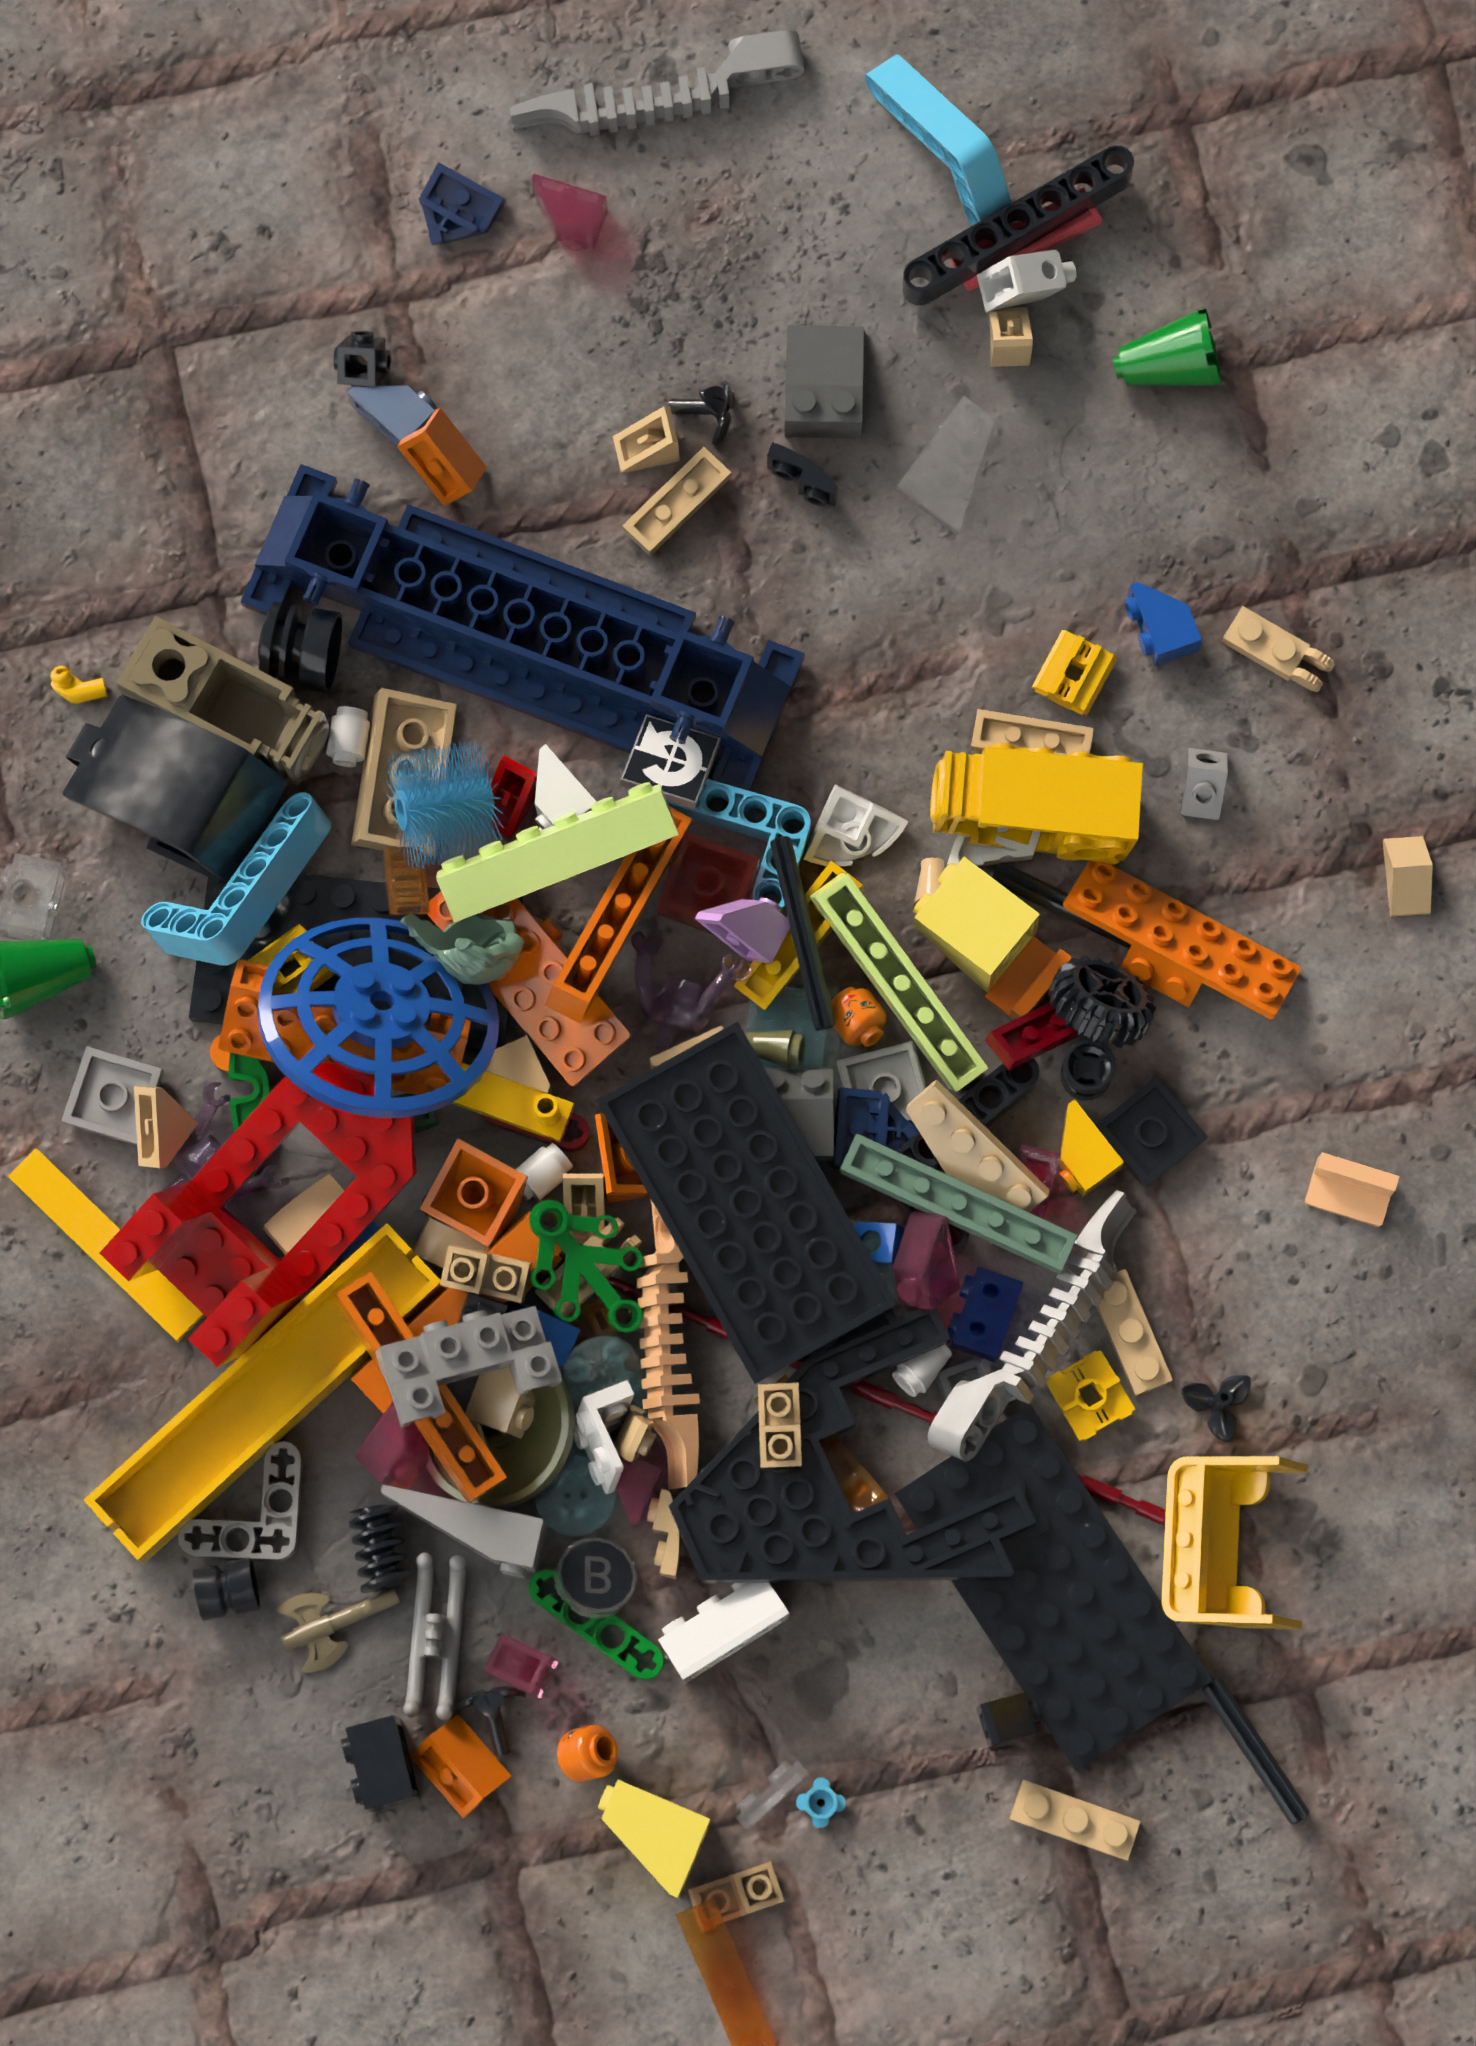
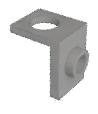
[1180,748,1228,820]

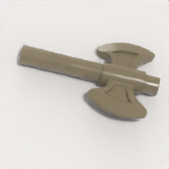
[277,1588,401,1673]

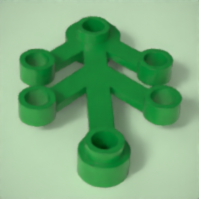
[529,1200,643,1332]

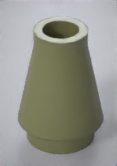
[746,1030,805,1069]

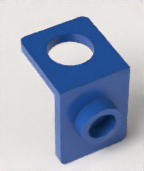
[854,1222,919,1274]

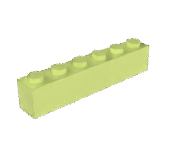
[436,782,679,923]
[809,873,988,1092]

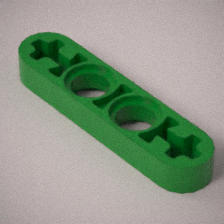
[529,1569,664,1680]

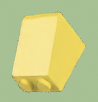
[913,857,1040,993]
[598,1780,712,1898]

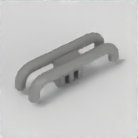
[403,1552,466,1720]

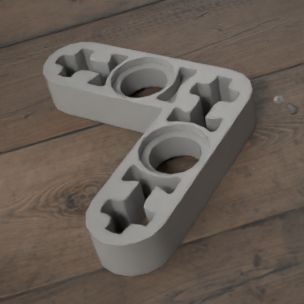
[178,1441,303,1561]

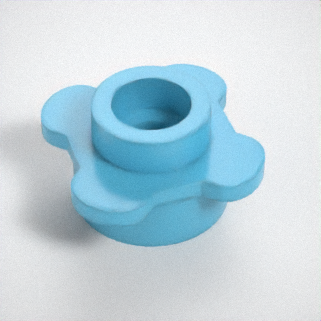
[796,1778,846,1828]

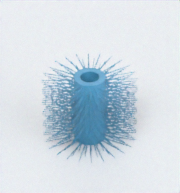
[386,739,503,870]

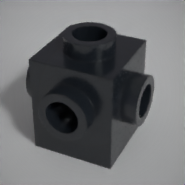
[333,331,391,387]

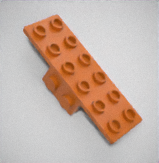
[1063,861,1301,1020]
[424,891,631,1086]

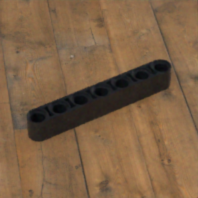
[903,145,1134,306]

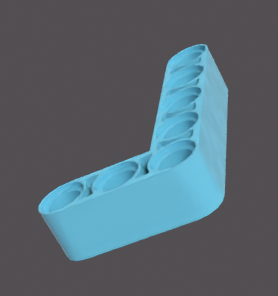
[864,54,1012,226]
[625,779,811,915]
[141,792,331,965]

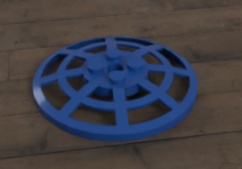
[257,918,499,1118]

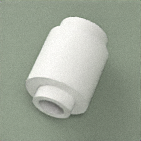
[326,706,371,767]
[516,1143,573,1201]

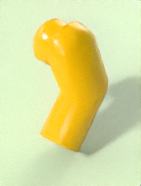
[50,666,108,704]

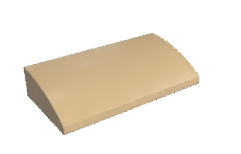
[351,688,457,856]

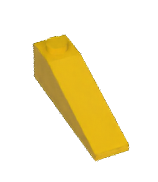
[734,861,864,1011]

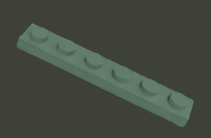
[839,1133,1078,1274]

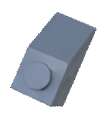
[348,385,437,447]

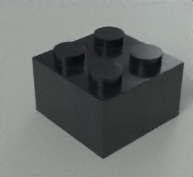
[341,1715,421,1812]

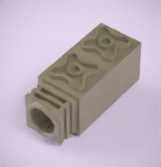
[116,616,330,786]

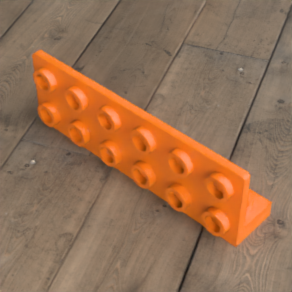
[218,959,471,1095]

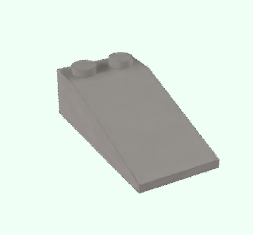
[381,1485,548,1579]

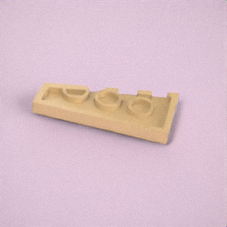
[906,1079,1049,1245]

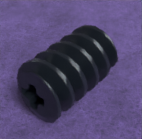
[349,1504,410,1593]

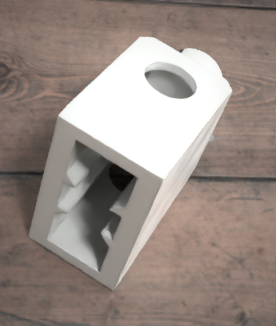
[977,250,1076,312]

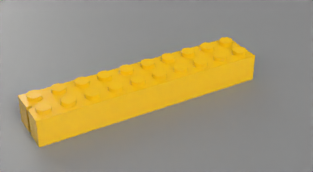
[83,1223,445,1564]

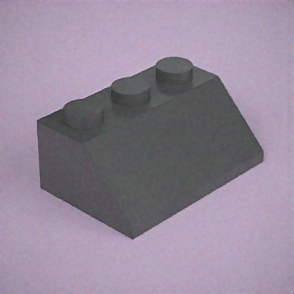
[765,1069,834,1161]

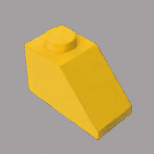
[1058,1099,1124,1197]

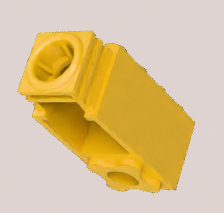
[930,743,1143,865]

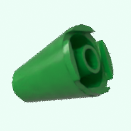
[1113,308,1222,386]
[0,939,96,1020]

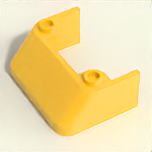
[1162,1457,1308,1629]

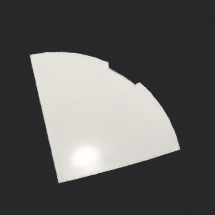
[803,784,908,866]

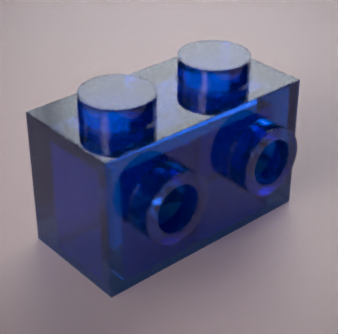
[947,1266,1024,1363]

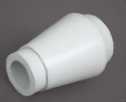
[892,1345,952,1397]

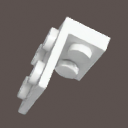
[574,1380,634,1495]

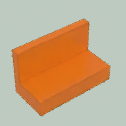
[397,408,487,506]
[984,936,1073,1020]
[410,1714,512,1819]

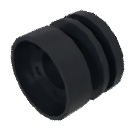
[258,601,343,693]

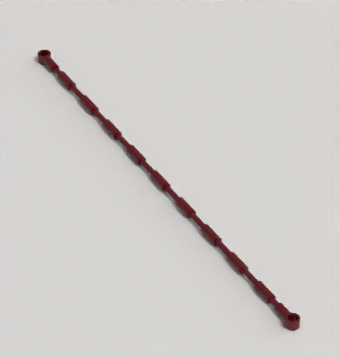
[421,1195,1166,1529]

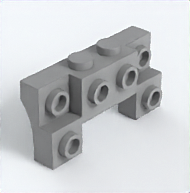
[375,1306,562,1428]

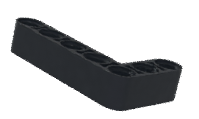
[890,1059,1040,1257]

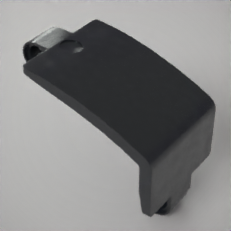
[63,695,287,882]

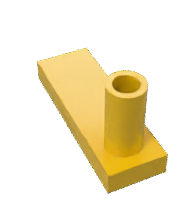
[452,1063,575,1143]

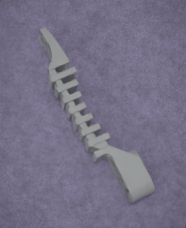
[510,30,805,137]
[928,1190,1137,1461]

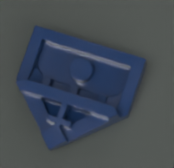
[418,162,506,246]
[832,1087,919,1169]

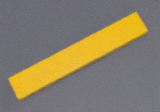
[8,1148,205,1342]

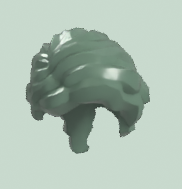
[401,913,525,985]

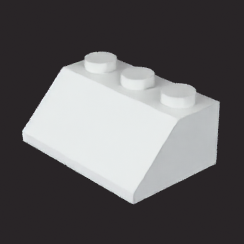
[658,1582,789,1684]

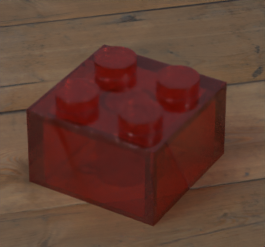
[657,832,760,935]

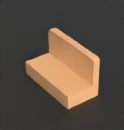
[1305,1152,1400,1227]

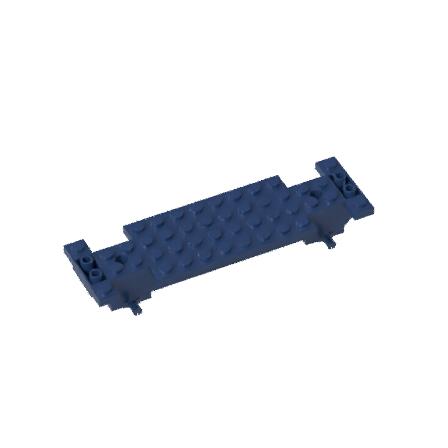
[240,464,805,791]

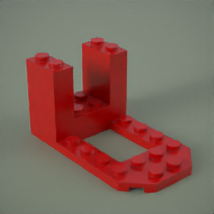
[99,1062,417,1368]

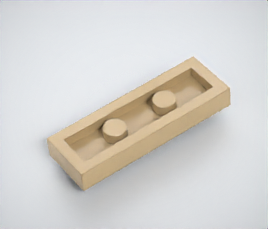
[622,447,732,556]
[971,709,1094,755]
[1096,1269,1173,1397]
[1009,1780,1141,1861]

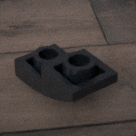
[767,442,838,506]

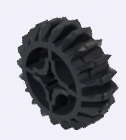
[1048,956,1156,1048]

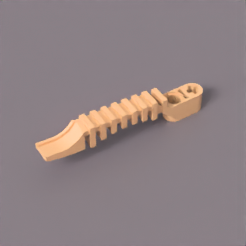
[637,1200,700,1490]

